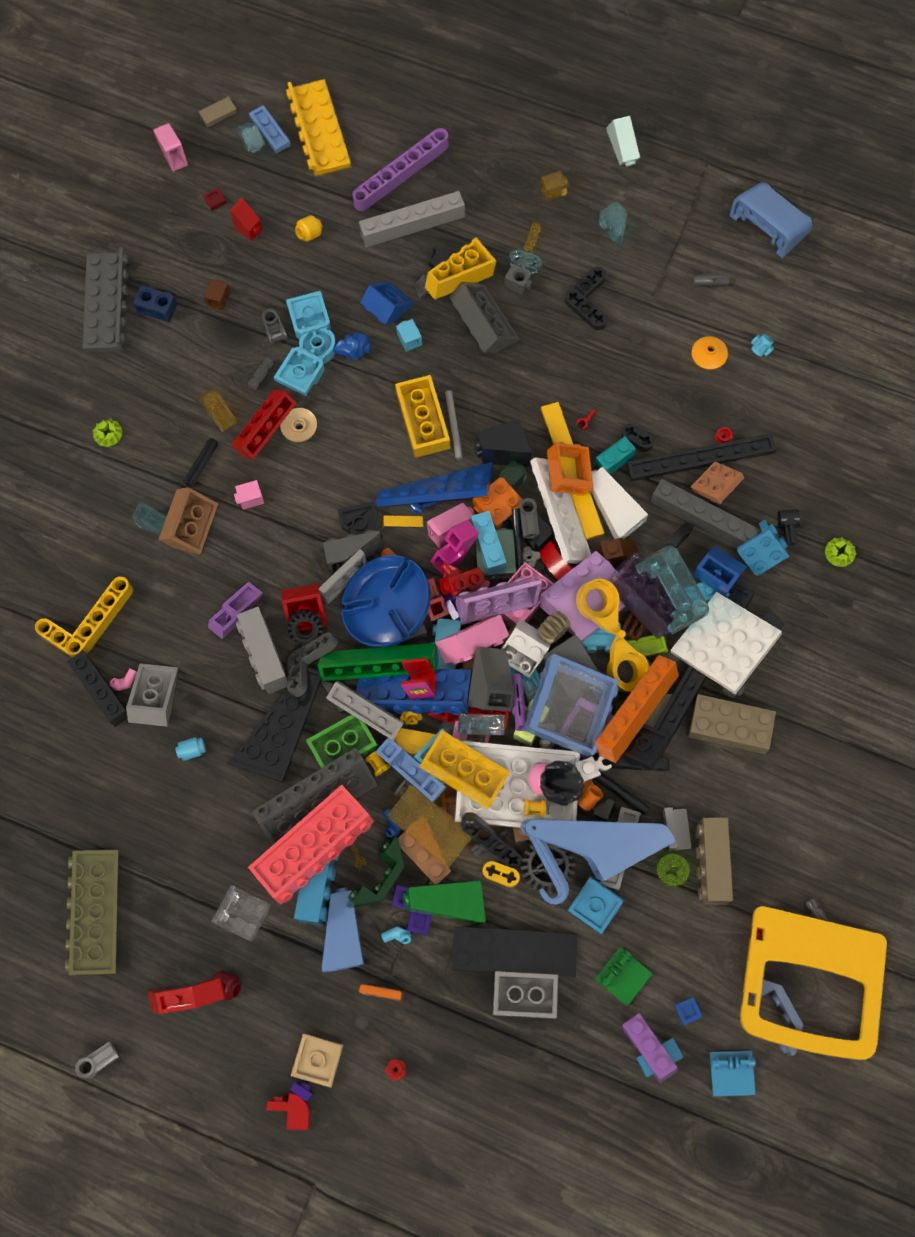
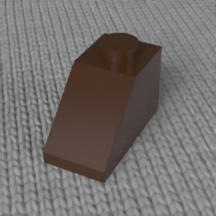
[599,538,640,565]

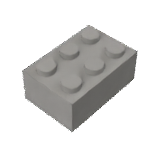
[493,971,558,1019]

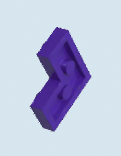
[391,885,431,936]

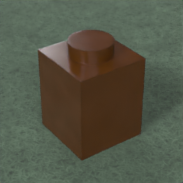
[203,279,231,311]

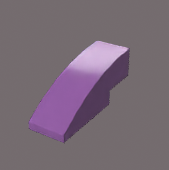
[208,582,263,639]

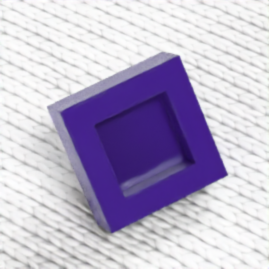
[290,1081,314,1102]

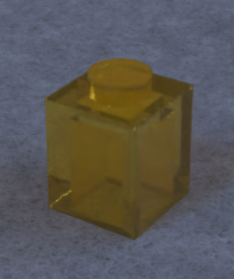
[540,171,569,201]

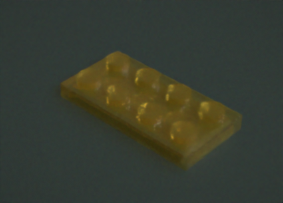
[387,785,472,868]

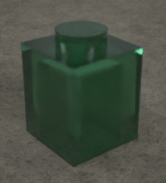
[498,460,527,491]

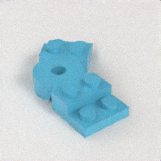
[274,291,336,396]

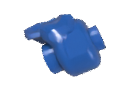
[334,332,372,360]

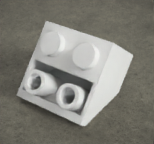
[501,619,551,677]

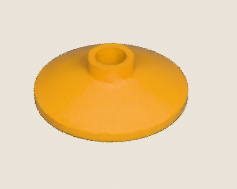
[691,336,728,370]

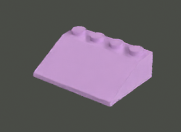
[540,551,636,642]
[456,577,542,624]

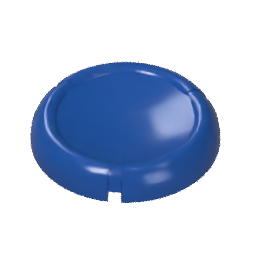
[341,555,431,648]

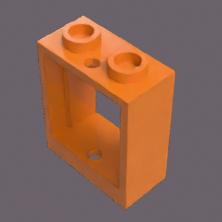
[547,442,594,496]

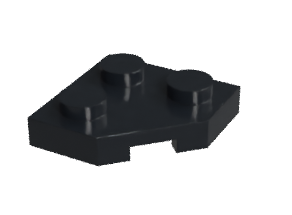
[338,502,382,538]

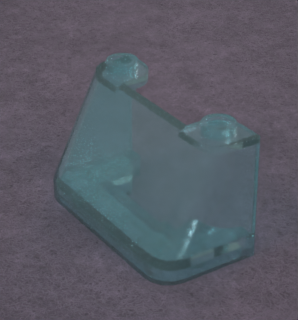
[635,546,709,635]

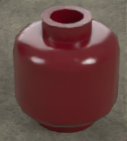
[211,970,241,1001]

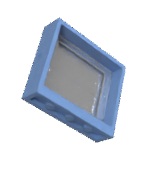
[523,654,618,757]

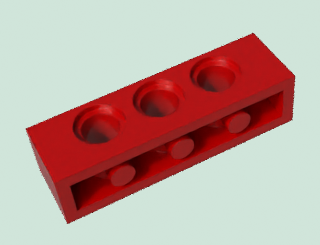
[231,390,297,460]

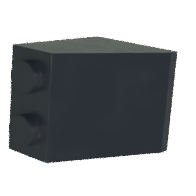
[474,419,531,467]

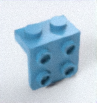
[737,519,789,575]

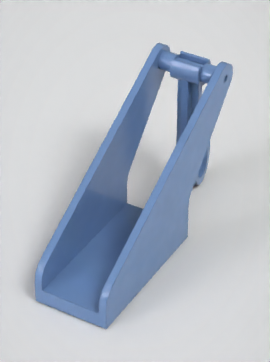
[520,819,676,905]

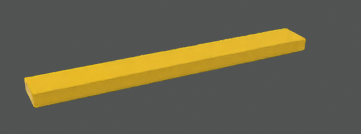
[541,402,604,540]

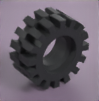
[288,609,323,646]

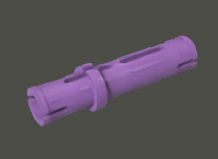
[511,674,528,731]

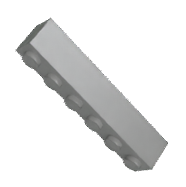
[359,191,465,247]

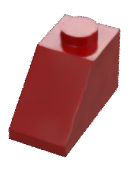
[230,198,263,241]

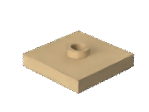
[291,1034,344,1087]

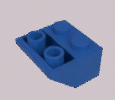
[693,546,747,597]

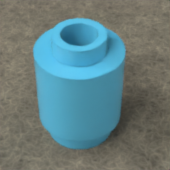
[175,737,206,761]

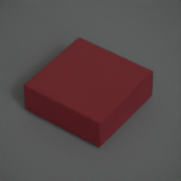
[203,187,227,211]

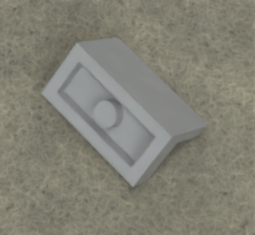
[662,807,691,851]

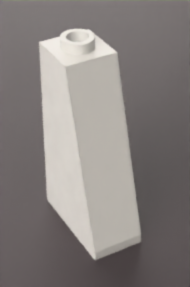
[590,467,648,539]

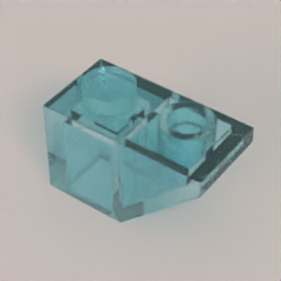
[599,201,628,246]

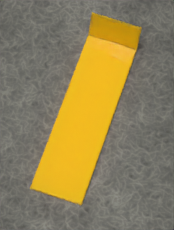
[382,516,423,529]

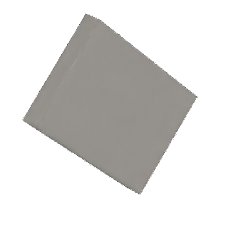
[319,549,367,605]

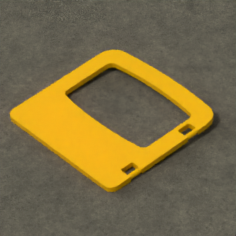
[740,906,887,1060]

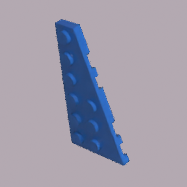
[376,462,494,507]

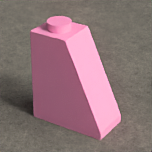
[153,123,188,172]
[427,503,475,549]

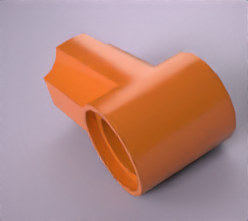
[577,779,603,811]

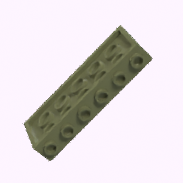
[65,850,118,976]

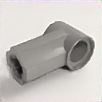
[75,1041,119,1078]

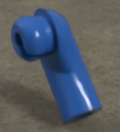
[382,808,401,838]

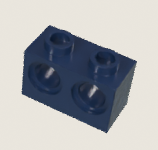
[133,286,178,323]

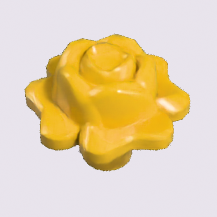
[400,711,422,725]

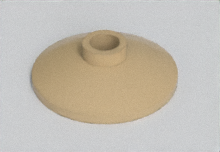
[280,408,317,442]

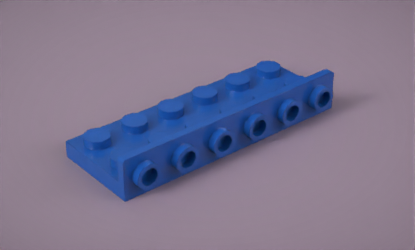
[356,669,473,715]

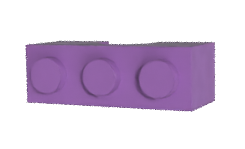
[622,1013,677,1083]

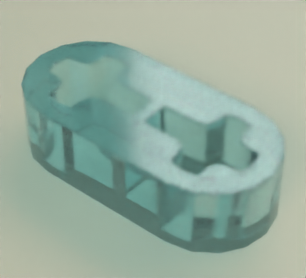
[509,249,542,273]

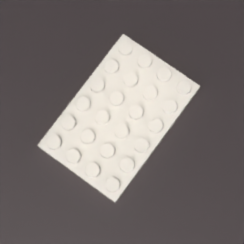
[454,741,580,828]

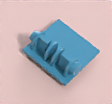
[710,1051,756,1096]

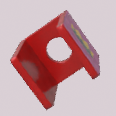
[401,658,436,699]

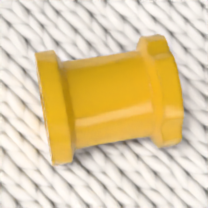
[365,751,390,776]
[524,798,546,818]

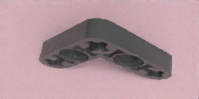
[287,632,338,697]

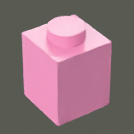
[234,480,264,510]

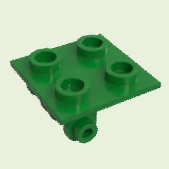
[595,947,653,1006]

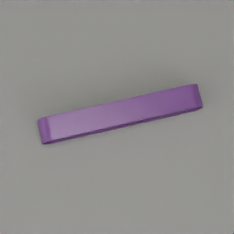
[353,128,449,211]

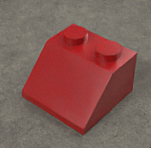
[281,583,327,632]

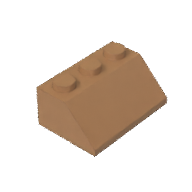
[158,487,218,554]

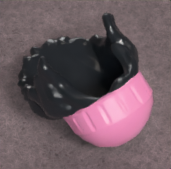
[528,760,585,806]

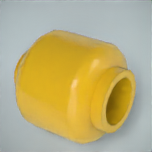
[295,215,322,242]

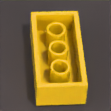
[395,375,450,458]

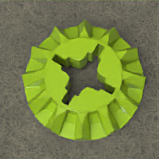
[93,418,122,447]
[825,537,856,567]

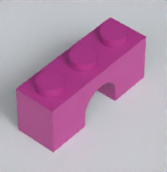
[430,520,480,575]

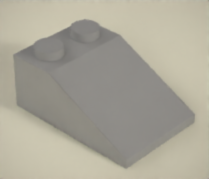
[126,663,178,727]

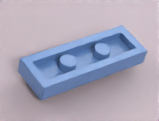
[249,105,291,154]

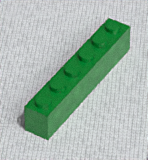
[318,643,439,681]

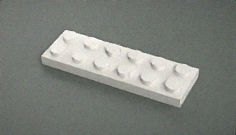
[530,457,591,564]

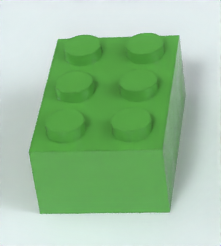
[306,715,378,768]

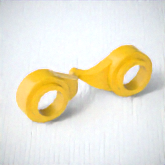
[576,579,650,692]

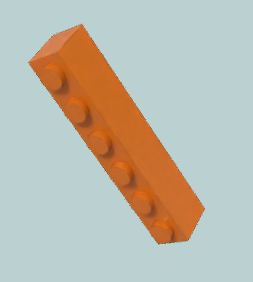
[595,655,679,763]

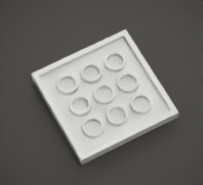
[671,592,782,694]

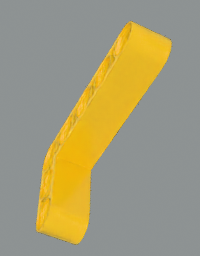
[35,576,133,658]

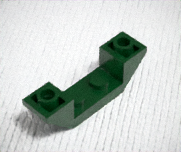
[346,837,404,908]

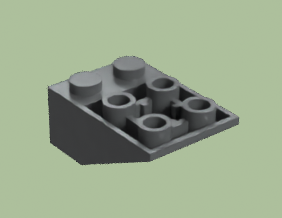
[323,530,382,576]
[468,646,515,711]

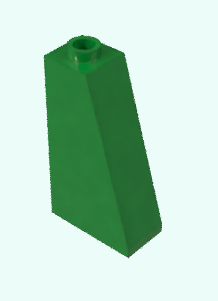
[403,881,486,925]

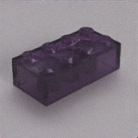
[608,552,689,639]

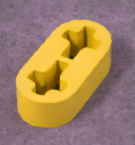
[483,861,520,888]

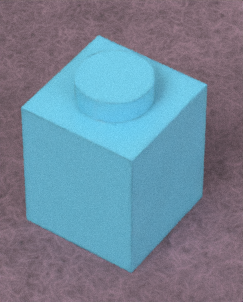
[396,319,422,352]

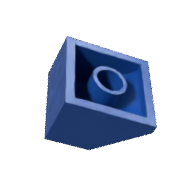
[360,281,414,324]

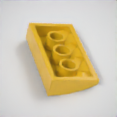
[419,730,510,809]

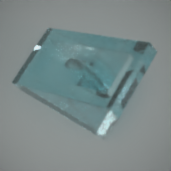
[132,501,166,535]

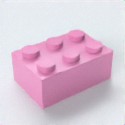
[435,615,509,665]

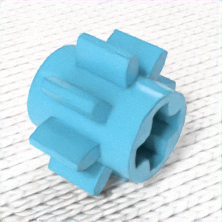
[751,334,774,357]

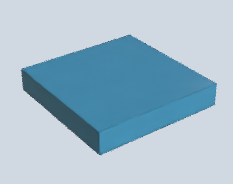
[568,876,625,934]

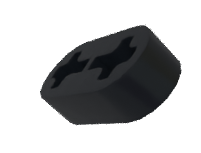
[621,424,654,452]

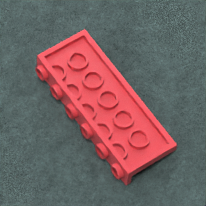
[248,785,374,905]

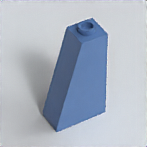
[322,888,365,973]

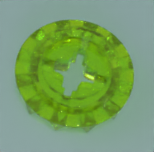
[657,854,690,887]

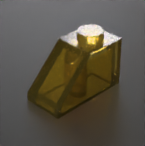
[198,388,237,432]

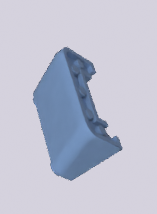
[729,182,812,258]

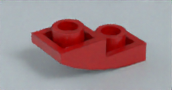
[539,541,573,581]

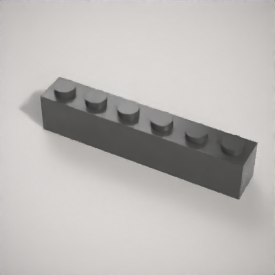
[651,479,762,548]

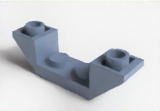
[750,980,803,1056]

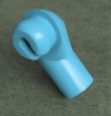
[381,926,412,944]

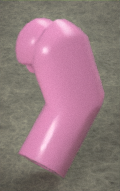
[110,669,137,691]

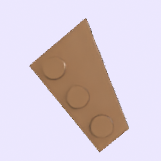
[398,814,451,885]

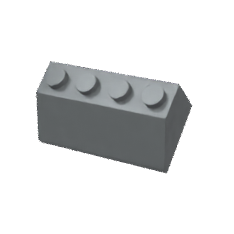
[449,282,519,353]

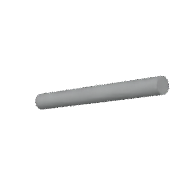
[445,391,463,460]

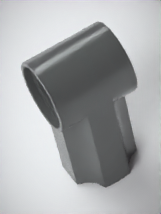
[519,498,540,539]

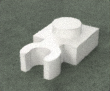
[574,756,612,783]

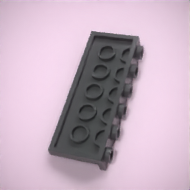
[82,247,129,352]
[252,748,378,845]

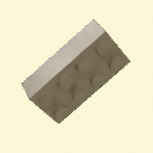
[687,694,776,754]
[695,818,733,905]

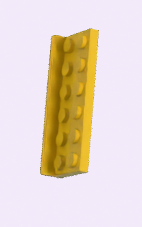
[286,79,351,176]

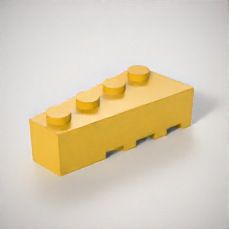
[425,238,496,299]

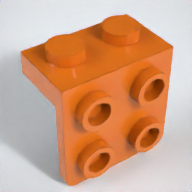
[472,478,522,531]

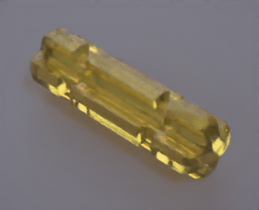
[523,222,541,255]

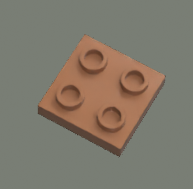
[691,462,744,505]

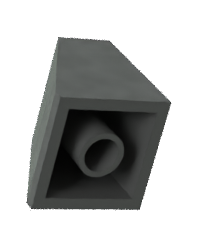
[542,634,599,703]

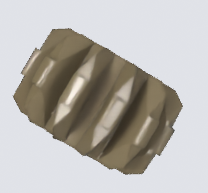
[538,611,571,644]

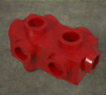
[439,562,484,596]

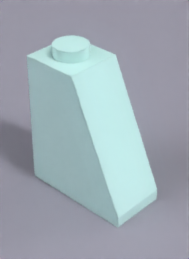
[606,116,640,167]

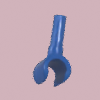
[410,501,437,514]

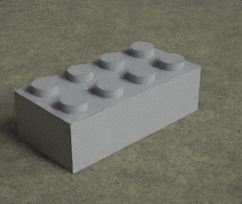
[235,607,287,694]

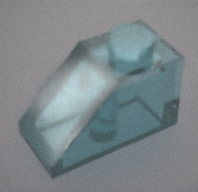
[235,122,265,153]
[458,713,505,735]

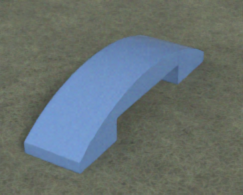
[376,738,446,802]

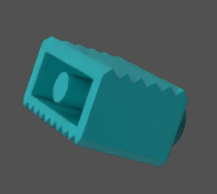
[594,436,635,474]

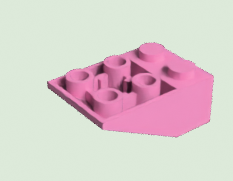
[501,562,554,628]

